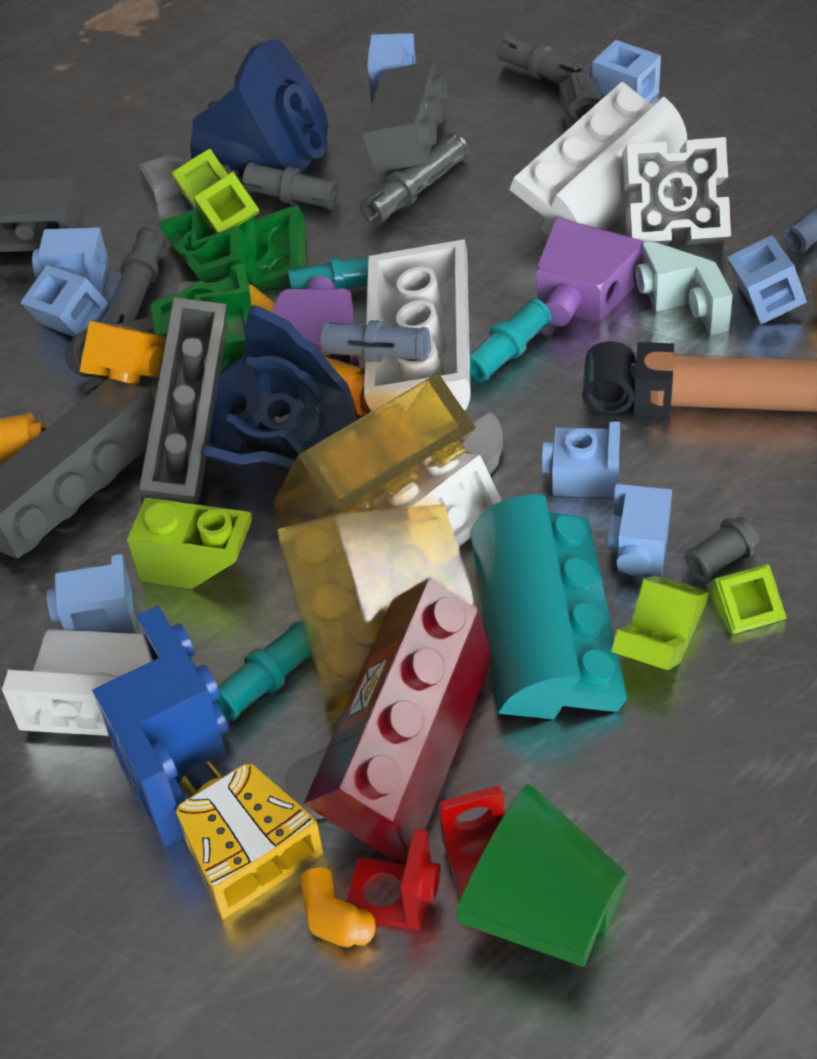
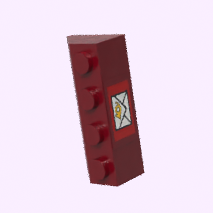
[303,577,492,864]

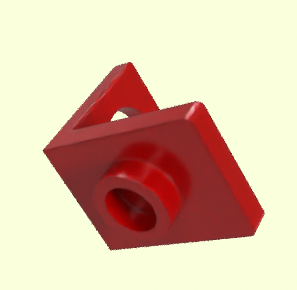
[438,786,505,897]
[346,829,441,931]

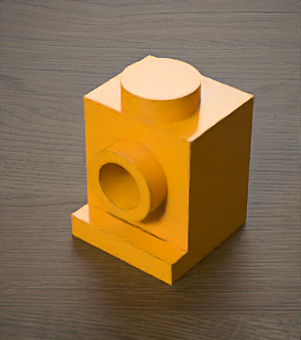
[79,321,167,384]

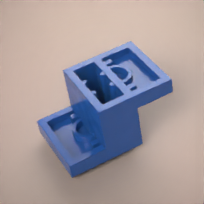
[92,605,229,848]

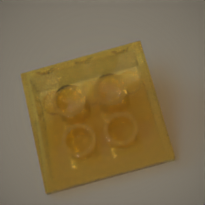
[273,373,476,528]
[277,504,491,713]

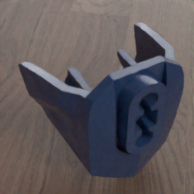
[190,40,329,177]
[200,305,358,477]

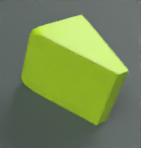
[706,564,787,635]

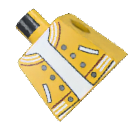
[175,761,324,920]

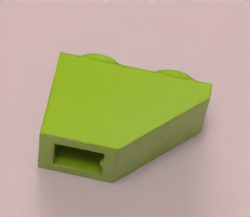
[127,498,252,589]

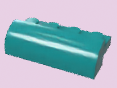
[470,494,627,720]

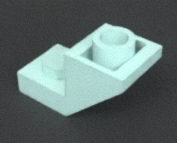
[635,241,733,336]

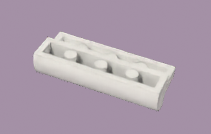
[509,82,687,237]

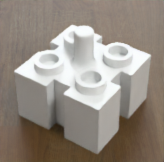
[622,137,731,246]

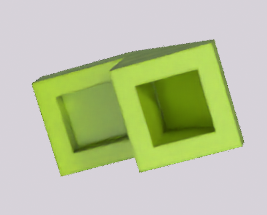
[171,149,260,233]
[611,575,710,670]

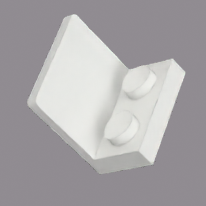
[344,446,502,571]
[2,629,151,736]

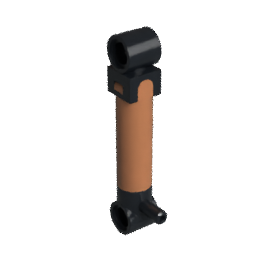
[582,341,817,417]

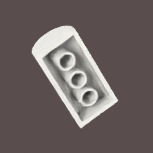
[364,239,470,431]

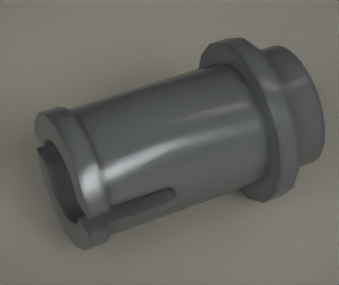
[684,516,759,582]

